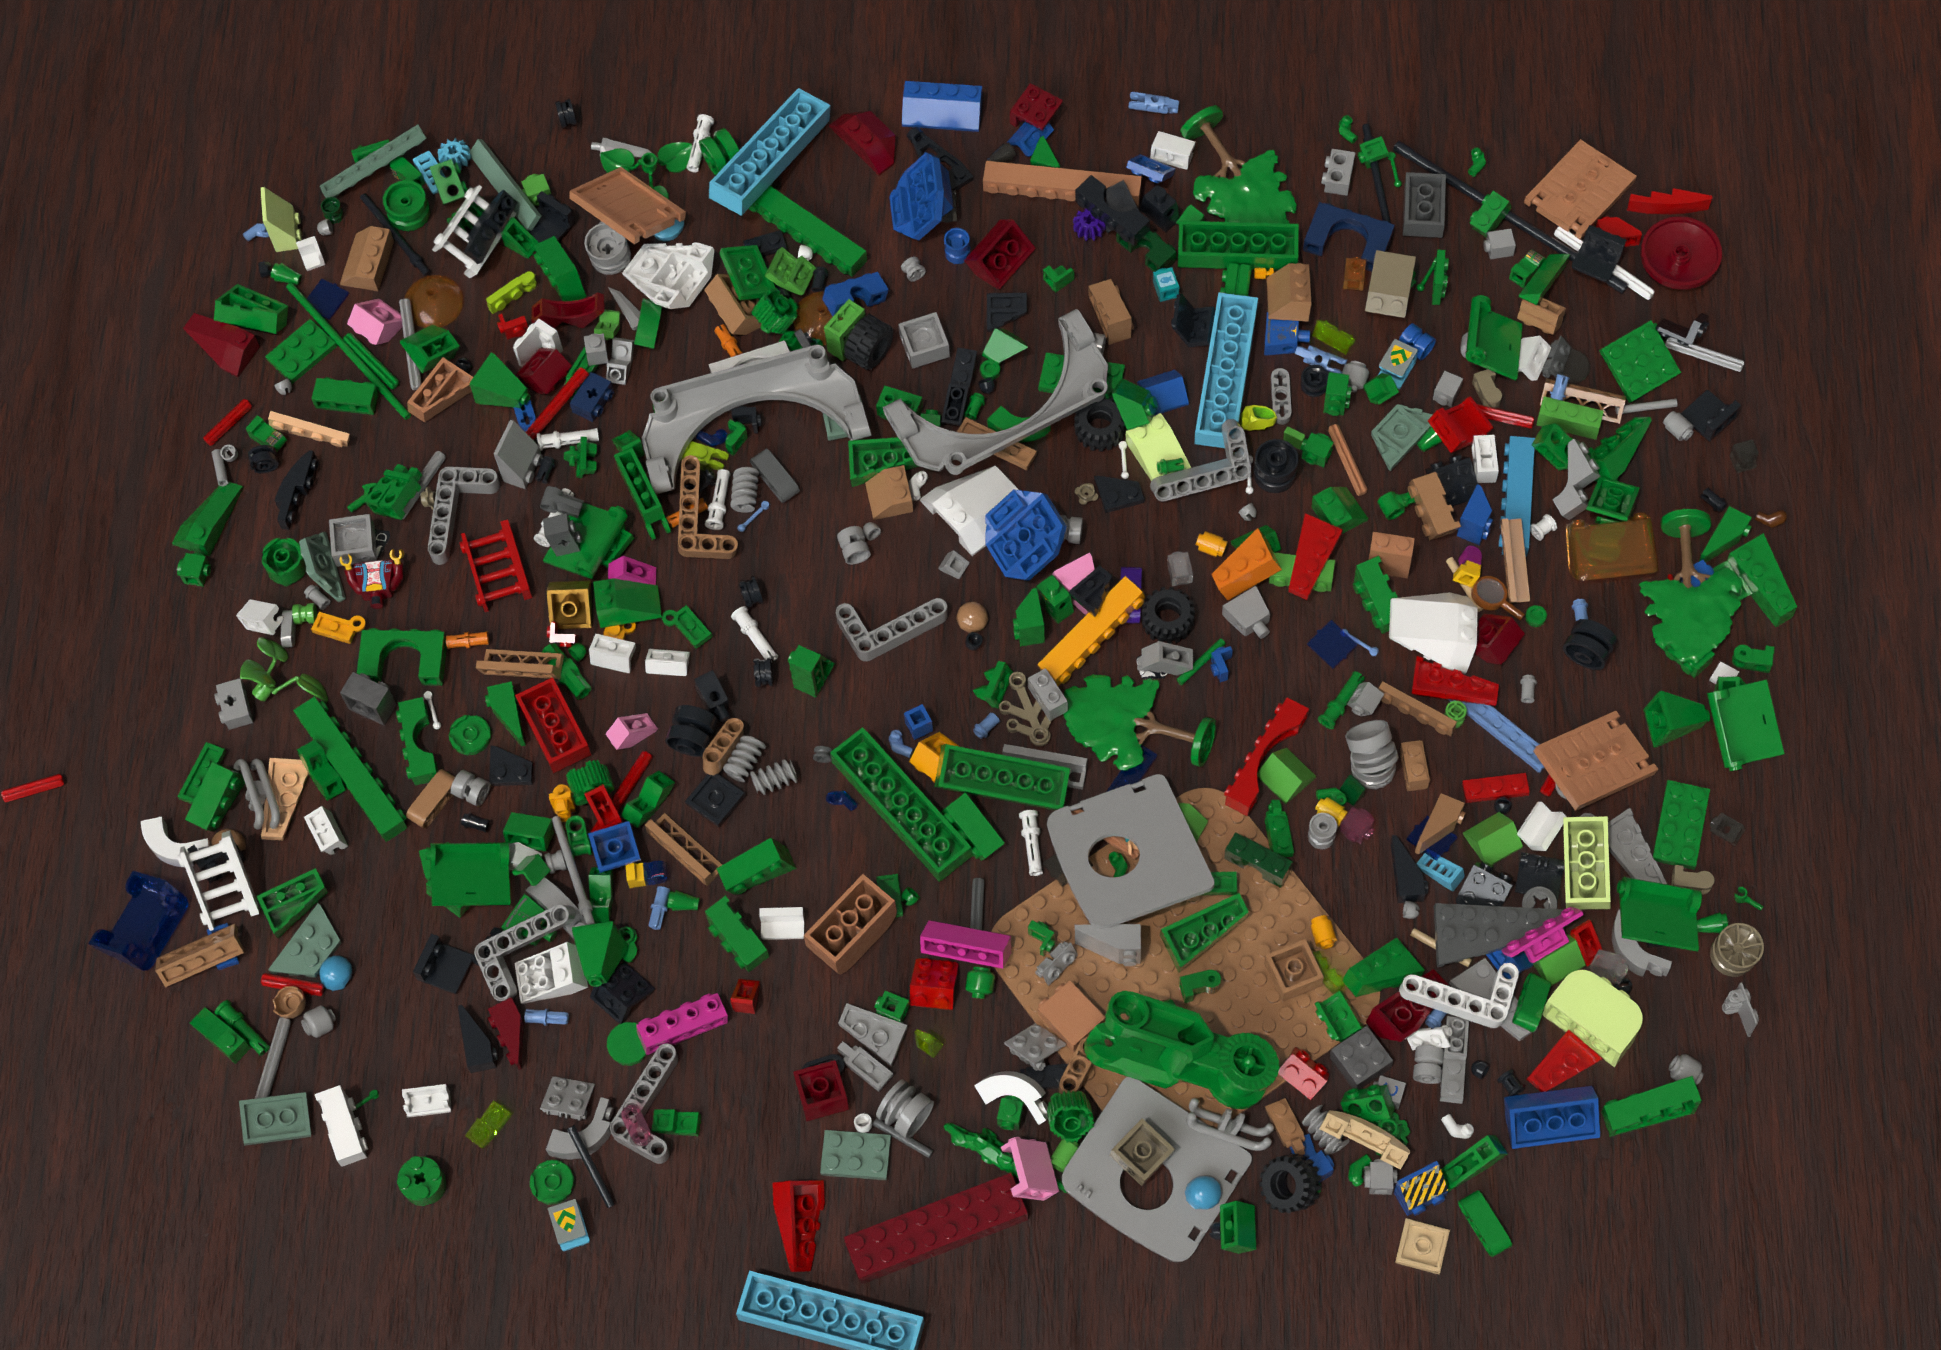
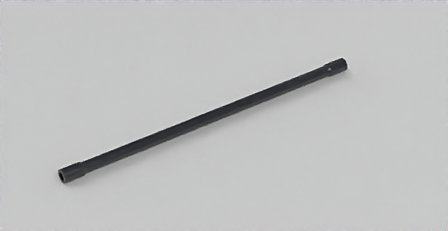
[1393,140,1629,294]

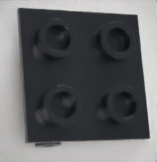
[1515,852,1565,901]

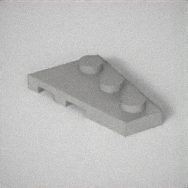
[838,1003,908,1067]

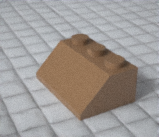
[340,226,394,291]
[1266,263,1311,321]
[704,274,761,335]

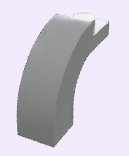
[525,878,586,941]
[1612,909,1672,977]
[546,1097,614,1160]

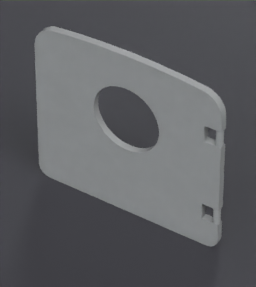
[1047,774,1215,929]
[1062,1077,1252,1262]

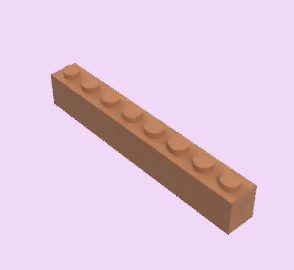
[983,161,1142,207]

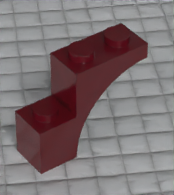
[532,292,605,328]

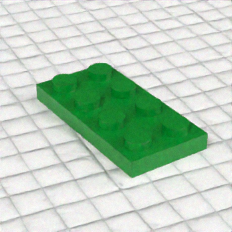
[1038,353,1125,403]
[1652,780,1710,870]

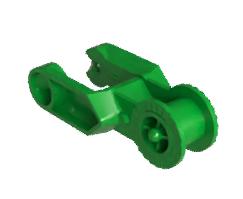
[1084,991,1279,1109]

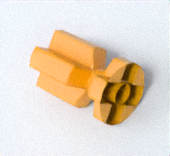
[1254,268,1274,279]

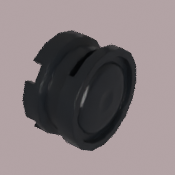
[555,98,577,128]
[1300,365,1329,397]
[248,445,279,473]
[738,576,763,608]
[753,657,773,687]

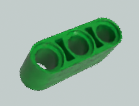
[1512,972,1551,1033]
[1458,1190,1512,1257]

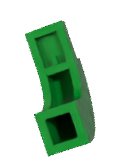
[987,406,1051,443]

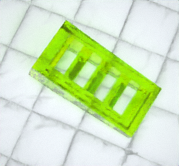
[914,1029,943,1058]

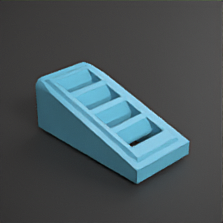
[413,151,446,195]
[1416,849,1465,891]

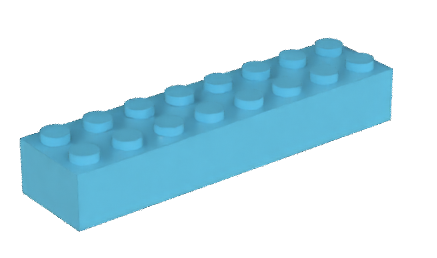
[709,88,831,216]
[1195,292,1258,450]
[736,1271,925,1350]

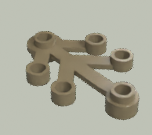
[999,672,1052,746]

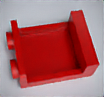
[1428,396,1493,453]

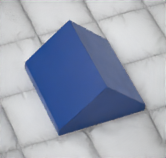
[1137,370,1189,416]

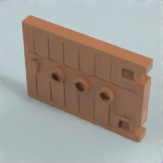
[1524,139,1637,240]
[569,167,686,244]
[1533,711,1658,811]

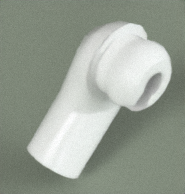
[1441,1114,1474,1139]

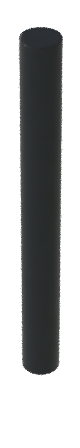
[567,1125,615,1208]

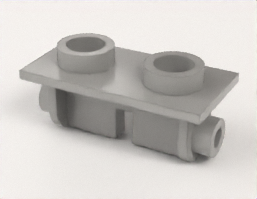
[1035,941,1078,986]

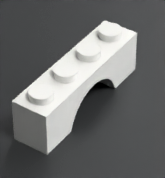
[708,341,790,373]

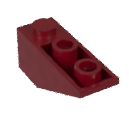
[487,997,524,1070]

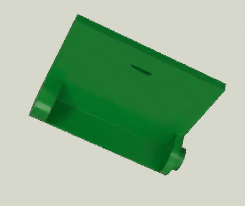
[1466,295,1522,380]
[543,503,628,579]
[1707,680,1784,771]
[426,842,511,906]
[1616,877,1702,951]

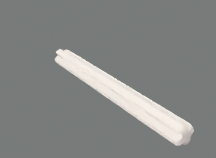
[1554,227,1655,300]

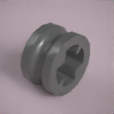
[813,746,832,763]

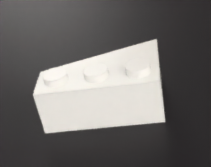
[315,1085,368,1167]

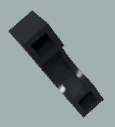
[1075,175,1150,245]

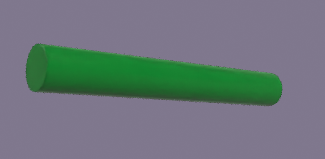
[1176,638,1226,685]

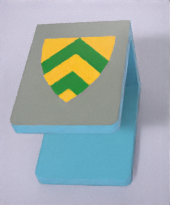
[1378,339,1418,389]
[548,1199,590,1251]

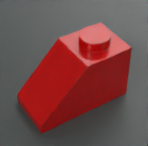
[1596,217,1642,247]

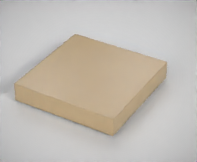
[1395,1218,1450,1274]

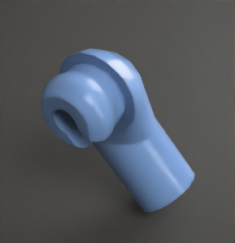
[243,224,269,242]
[889,730,914,758]

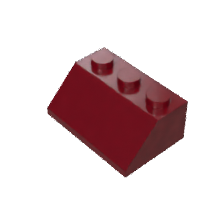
[964,219,1036,289]

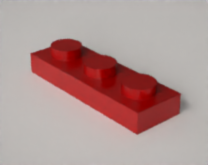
[1462,773,1530,803]

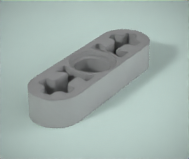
[1271,368,1291,425]

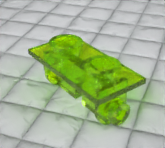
[1312,320,1356,355]

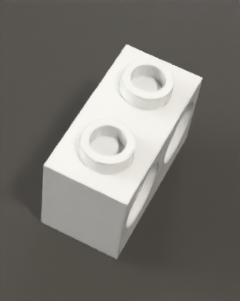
[1471,435,1499,483]

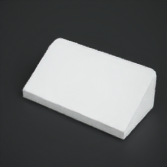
[645,649,690,676]

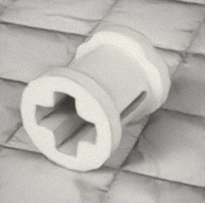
[1530,514,1557,541]

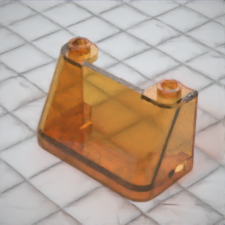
[1566,512,1658,580]

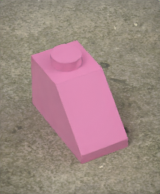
[606,713,658,750]

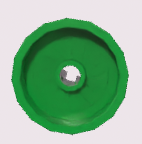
[699,128,739,176]
[383,180,430,231]

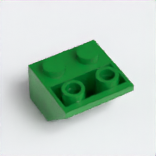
[400,325,460,373]

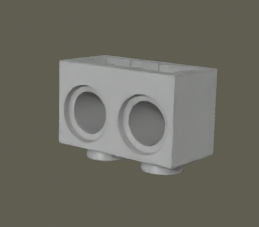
[1322,149,1355,196]

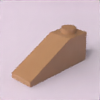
[1415,793,1466,854]

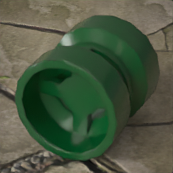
[321,197,344,224]

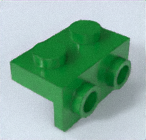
[1315,991,1364,1042]

